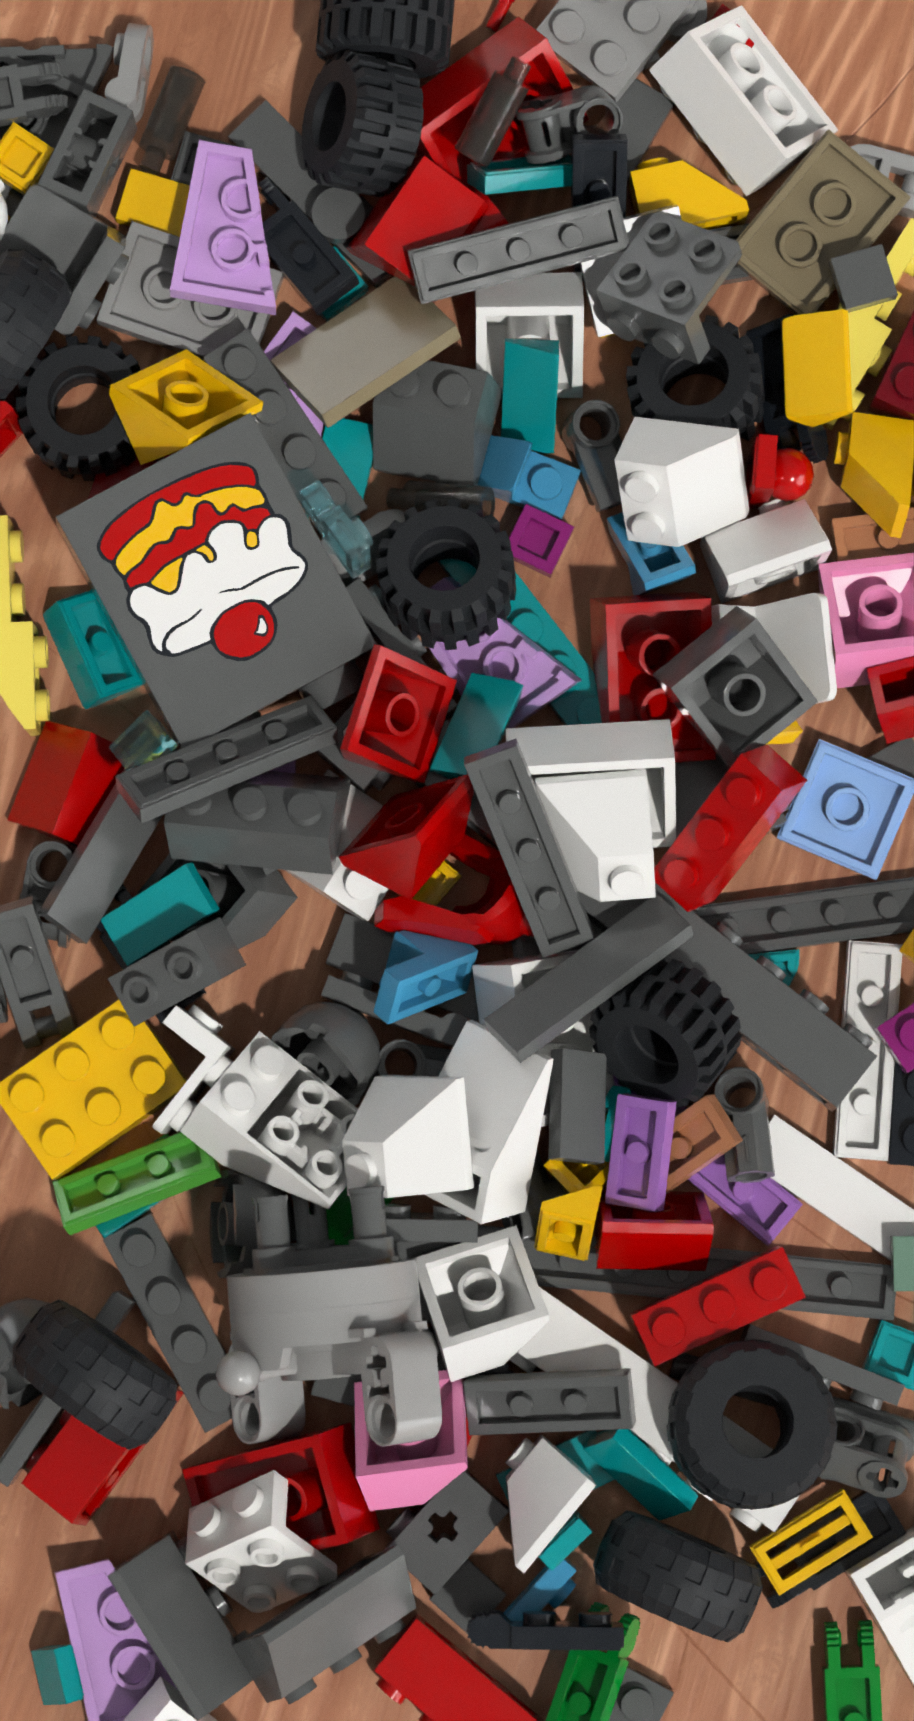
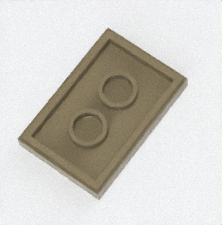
[736,129,911,315]
[270,276,461,428]

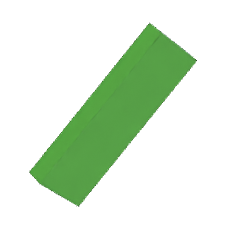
[52,1132,222,1235]

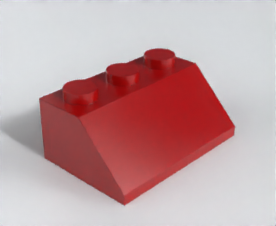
[416,16,589,192]

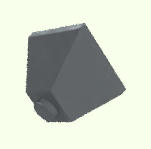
[138,853,298,949]

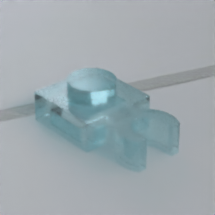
[300,480,373,579]

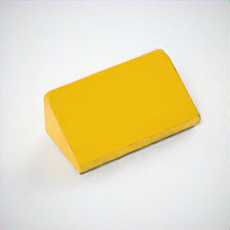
[782,309,853,428]
[534,1185,603,1261]

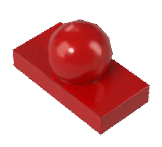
[746,434,814,509]

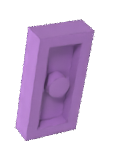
[605,1093,677,1212]

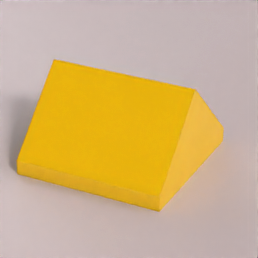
[109,349,263,465]

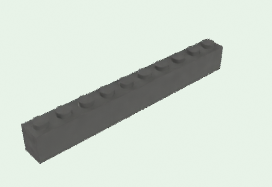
[408,719,877,1112]

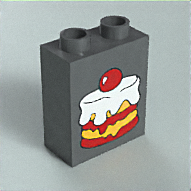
[56,412,377,749]

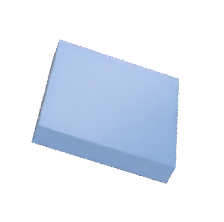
[777,739,914,881]

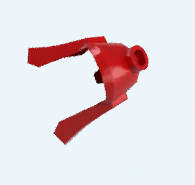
[374,834,534,945]

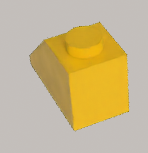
[628,157,749,230]
[833,412,914,538]

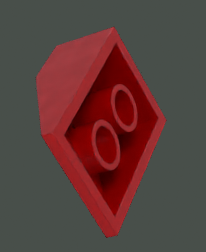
[590,592,716,762]
[182,1422,380,1550]

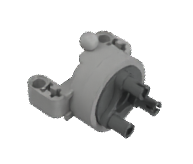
[216,1186,442,1447]

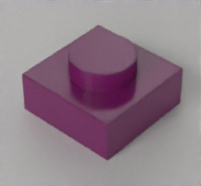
[509,504,574,578]
[875,1003,914,1074]

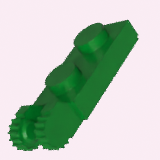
[546,1602,641,1721]
[822,1620,882,1721]

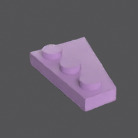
[170,140,276,315]
[429,576,581,735]
[54,1558,177,1721]

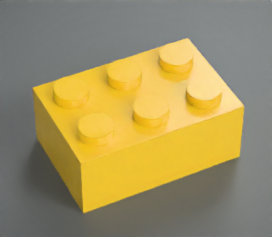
[0,1000,187,1180]

